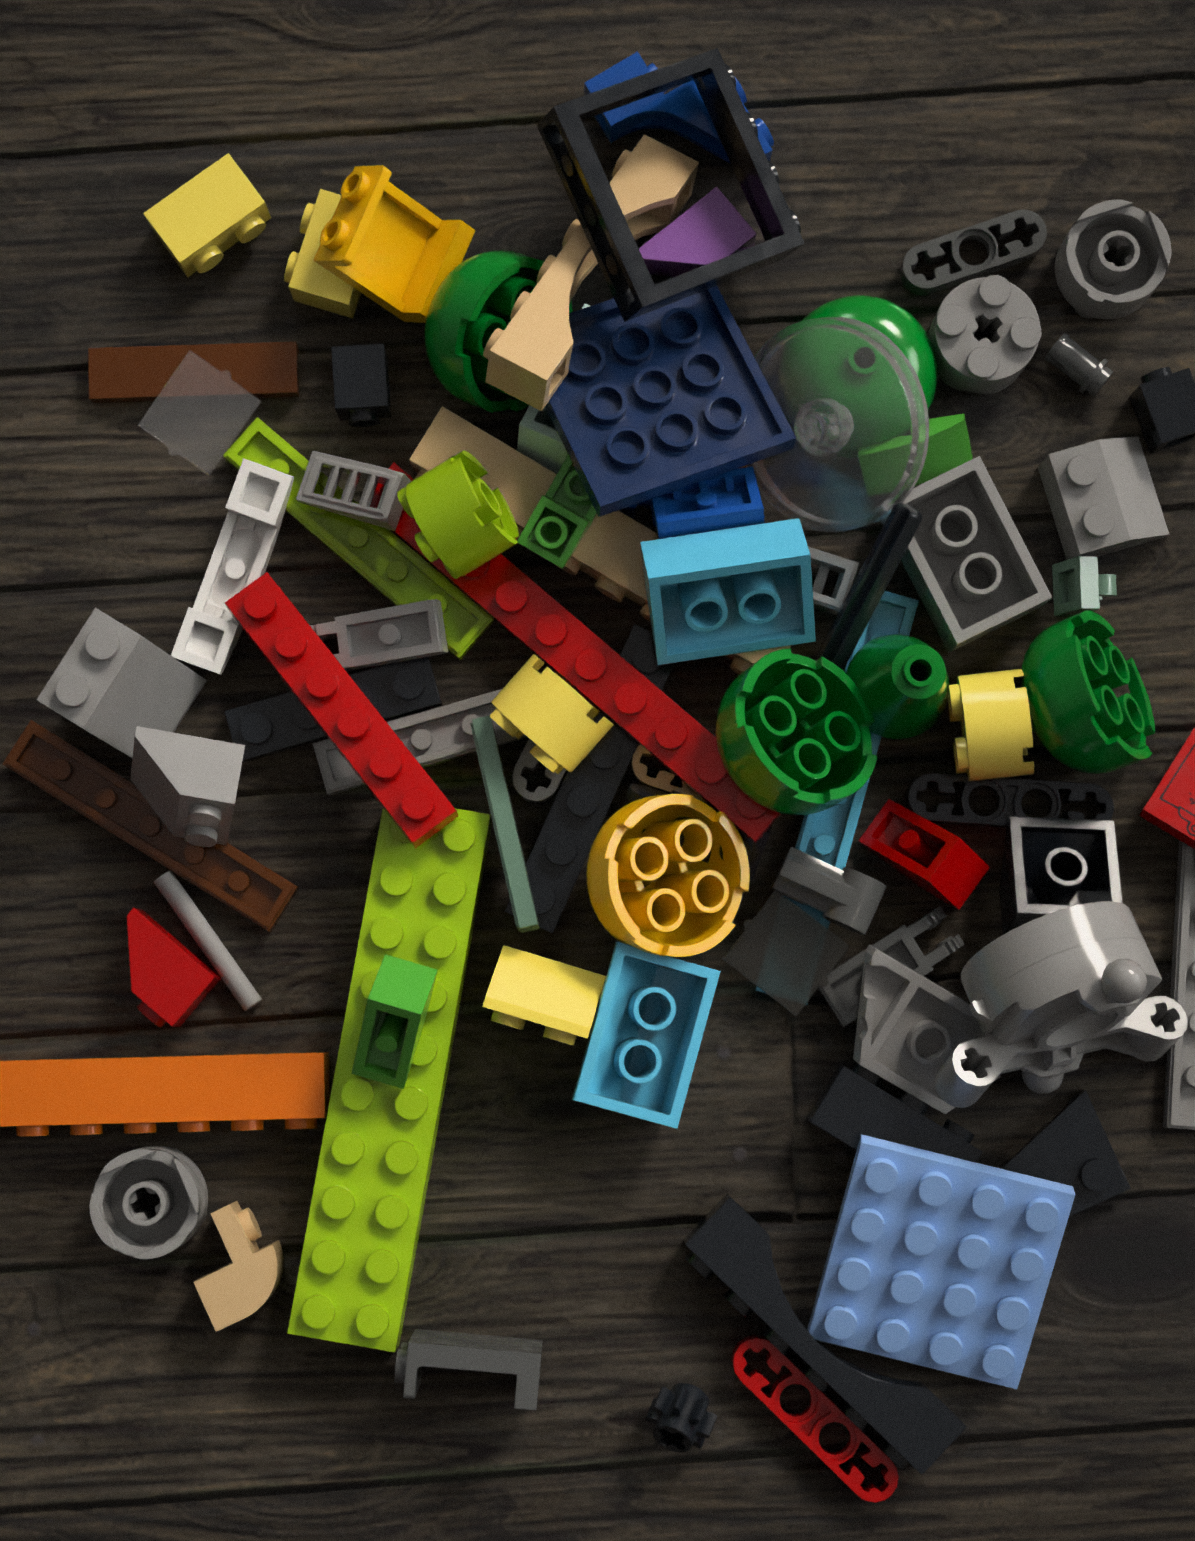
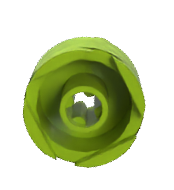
[397,450,519,579]

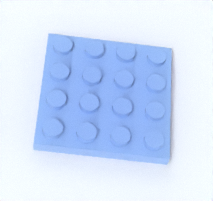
[807,1134,1075,1389]

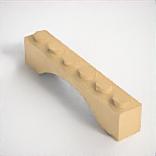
[483,134,699,411]

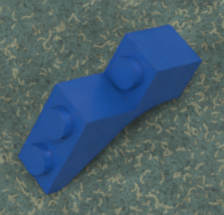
[584,51,774,164]

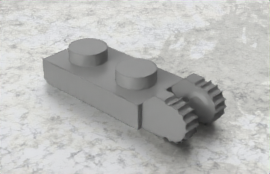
[310,599,448,671]

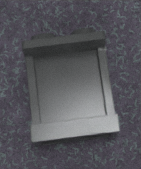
[394,1329,543,1410]

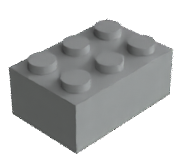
[878,456,1052,653]

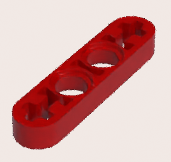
[731,1335,899,1503]

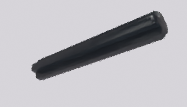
[814,503,922,670]

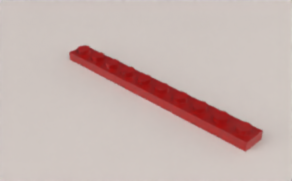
[370,463,782,843]

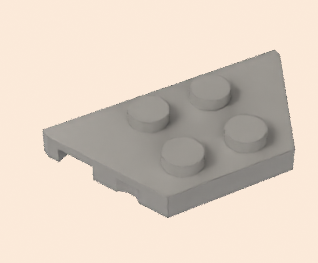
[853,944,1001,1114]

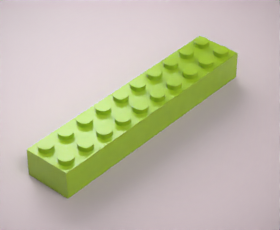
[287,808,492,1352]

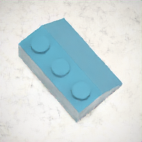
[640,518,816,665]
[572,942,721,1129]

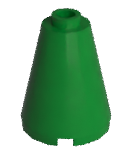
[846,634,949,740]

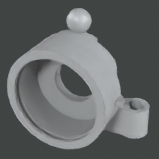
[934,901,1188,1108]

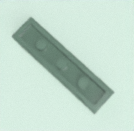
[470,716,540,933]

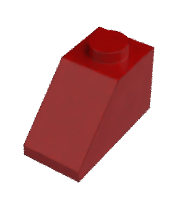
[858,799,990,910]
[127,908,221,1028]

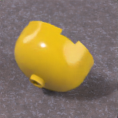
[586,794,750,957]

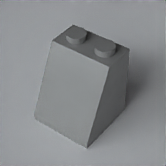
[37,607,207,758]

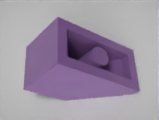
[639,186,757,277]

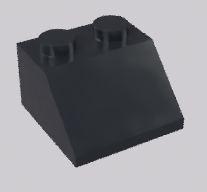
[999,816,1123,935]

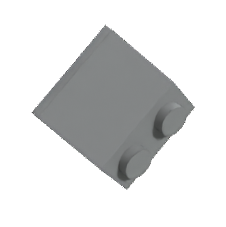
[1038,436,1170,560]
[130,726,245,847]

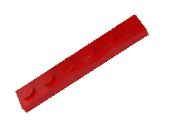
[225,572,458,849]

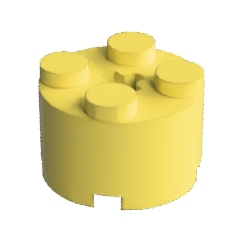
[489,654,614,775]
[947,669,1034,781]

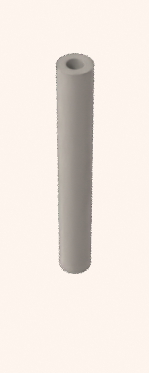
[154,870,262,1011]

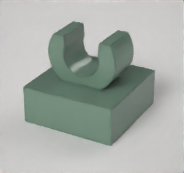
[1052,556,1117,617]

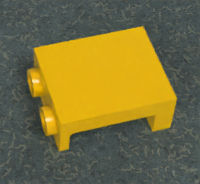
[313,165,476,323]

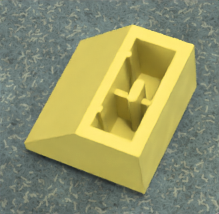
[482,945,606,1046]

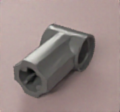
[771,847,887,936]

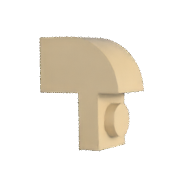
[193,1201,284,1332]

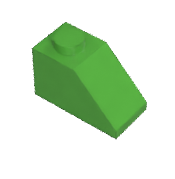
[351,954,438,1089]

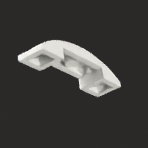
[171,458,294,675]

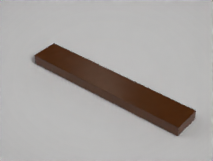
[2,720,299,932]

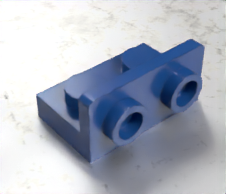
[650,466,764,539]

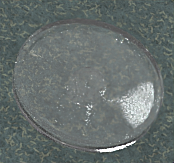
[747,316,929,532]

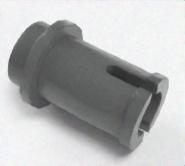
[1044,333,1114,396]

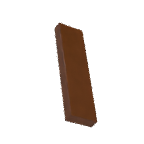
[88,341,299,403]

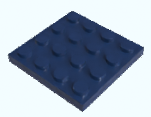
[545,286,796,517]

